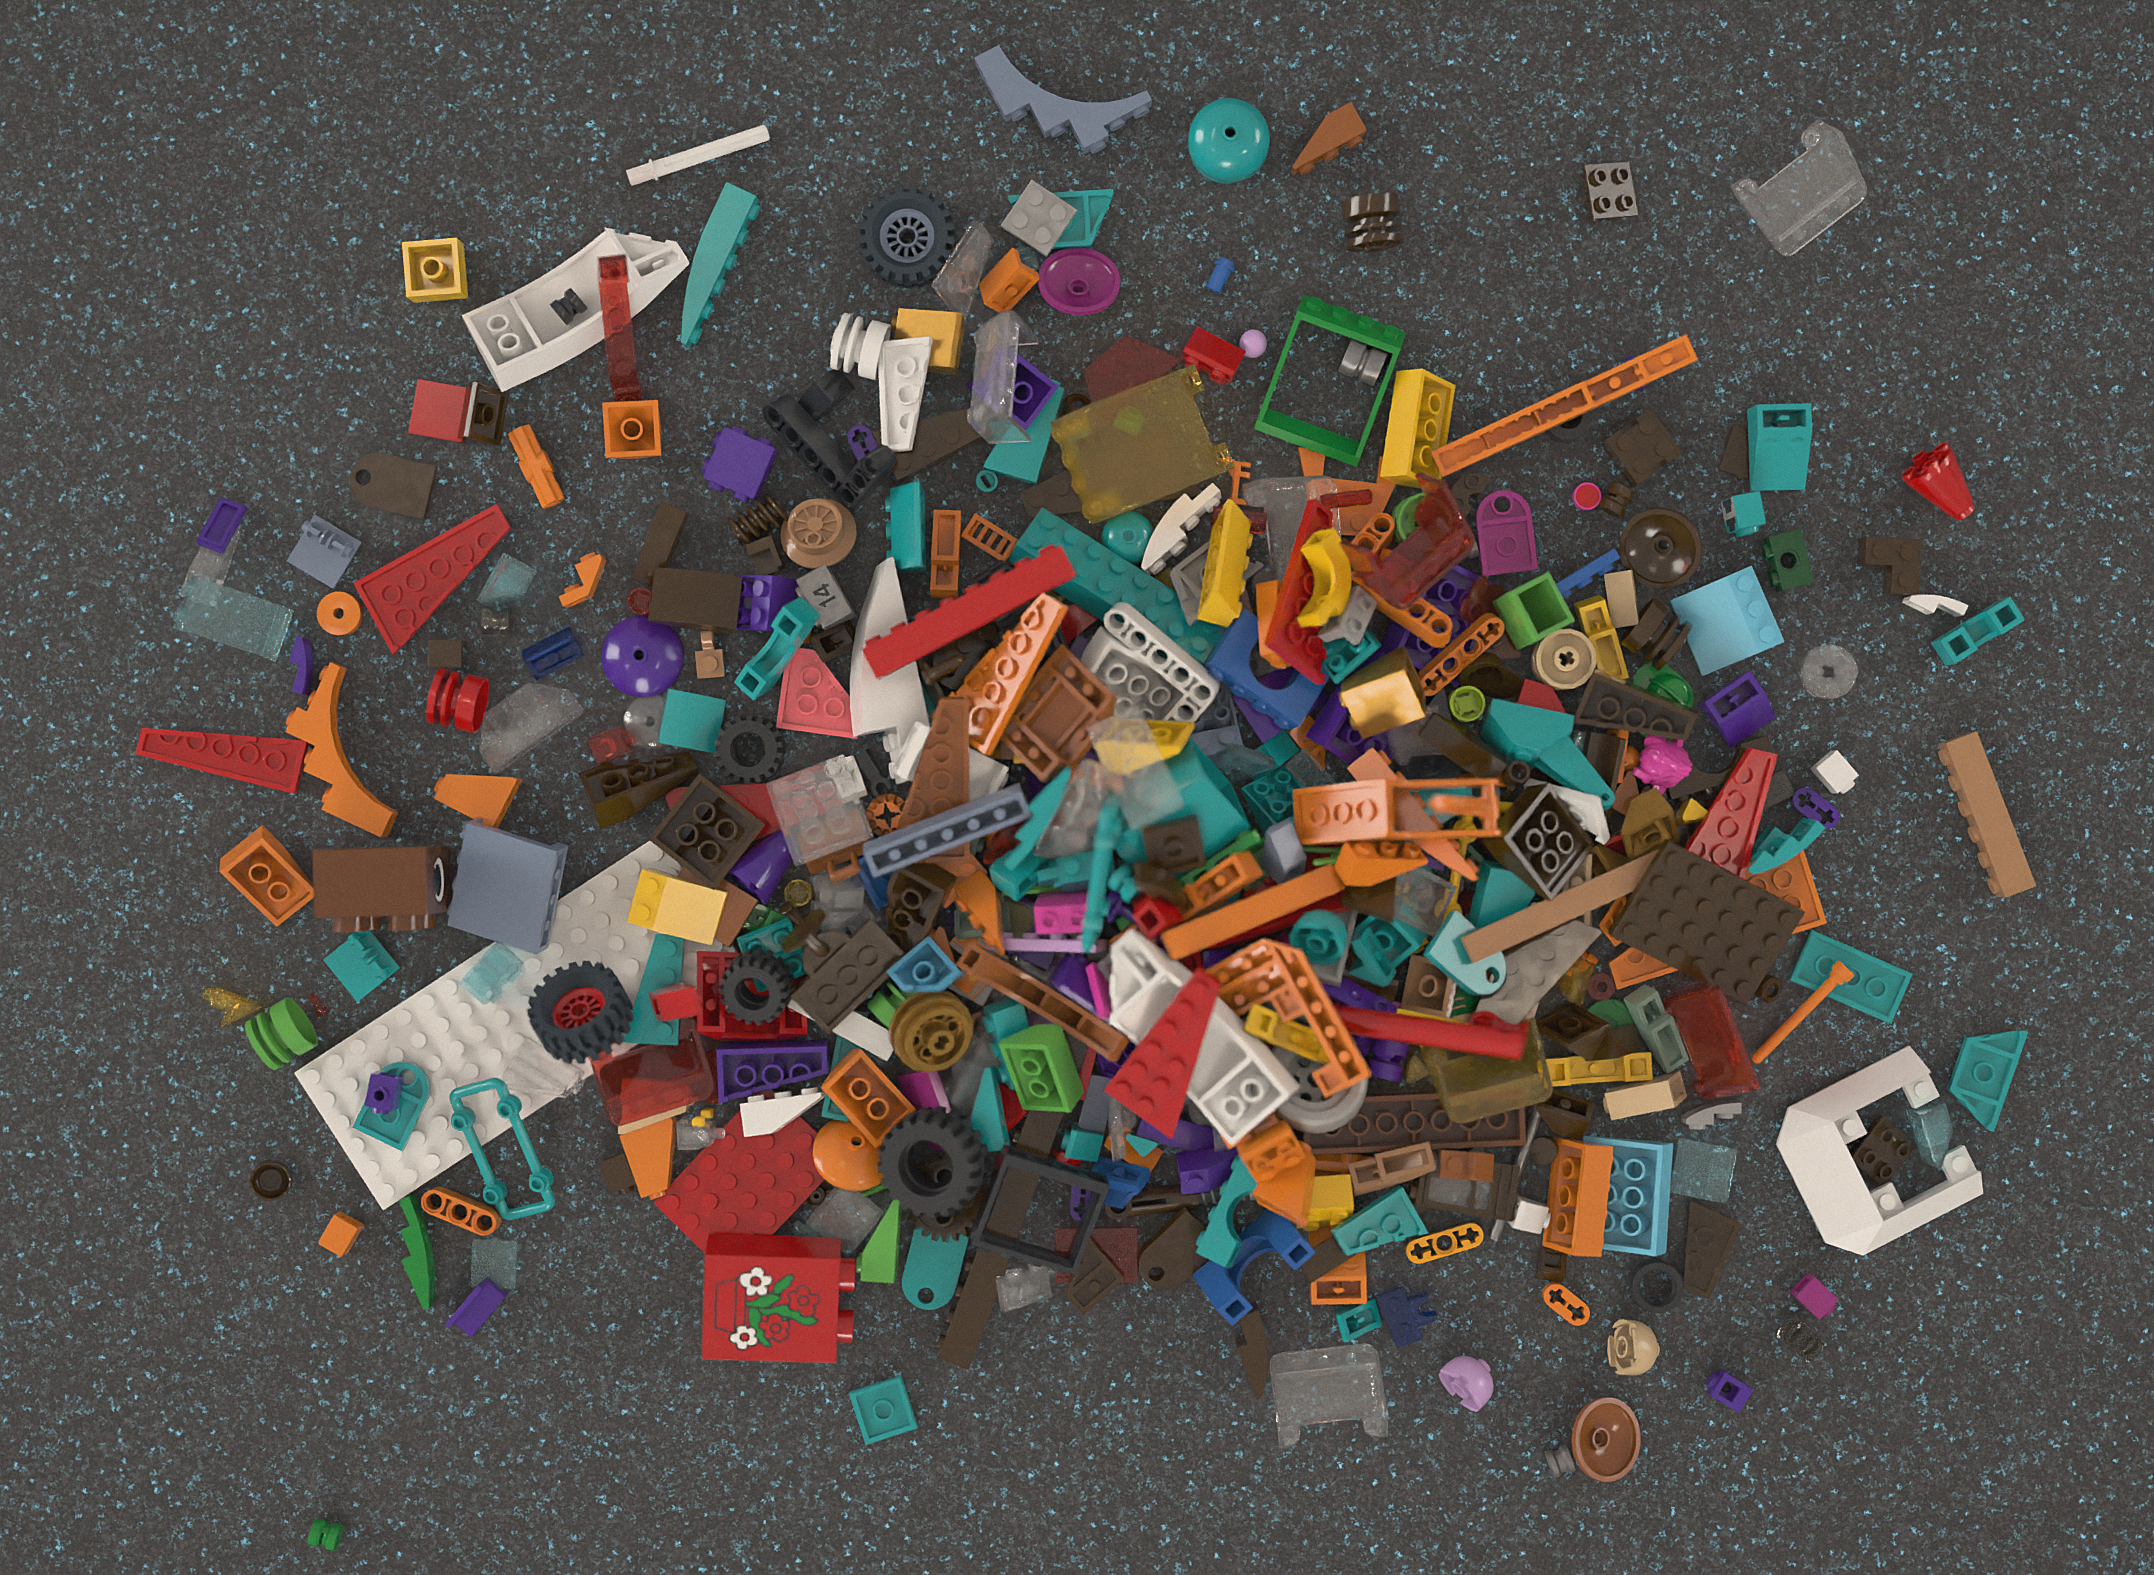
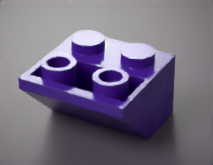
[736,575,798,633]
[1698,671,1775,748]

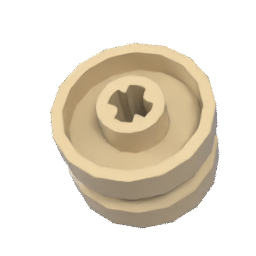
[1531,629,1596,691]

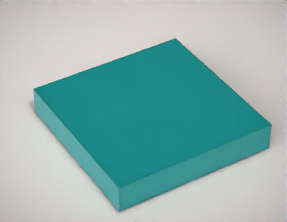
[849,1374,918,1445]

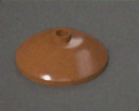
[1572,1397,1641,1482]

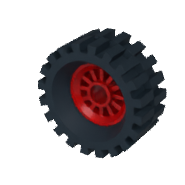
[527,961,634,1064]

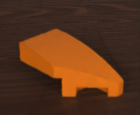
[1286,714,1326,772]

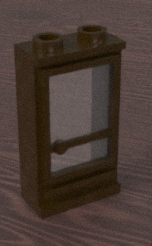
[1407,1152,1520,1222]

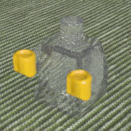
[676,1108,725,1150]

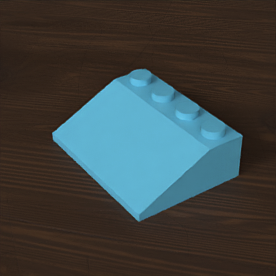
[1583,1136,1673,1256]

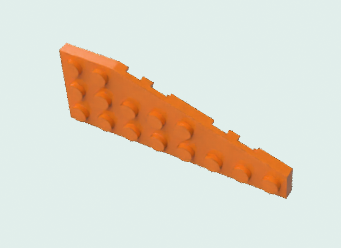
[1607,850,1827,989]

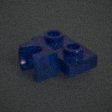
[1377,1286,1437,1349]

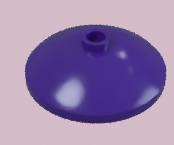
[602,615,684,697]

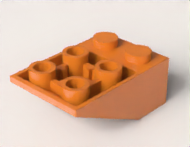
[1308,1226,1367,1305]

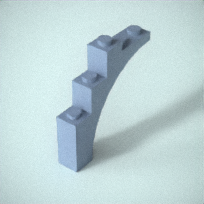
[974,45,1152,154]

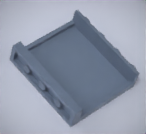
[447,817,568,954]

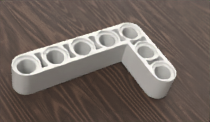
[1104,602,1220,722]

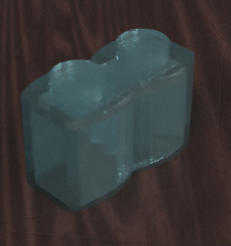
[460,942,524,1005]

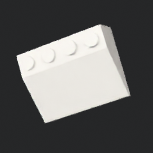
[1081,626,1188,721]

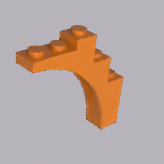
[285,662,399,837]

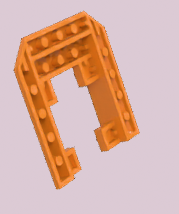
[1206,938,1372,1149]

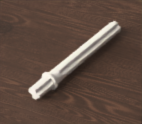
[626,125,770,186]

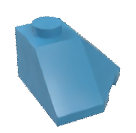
[886,936,962,992]

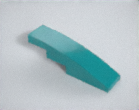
[1004,765,1072,871]

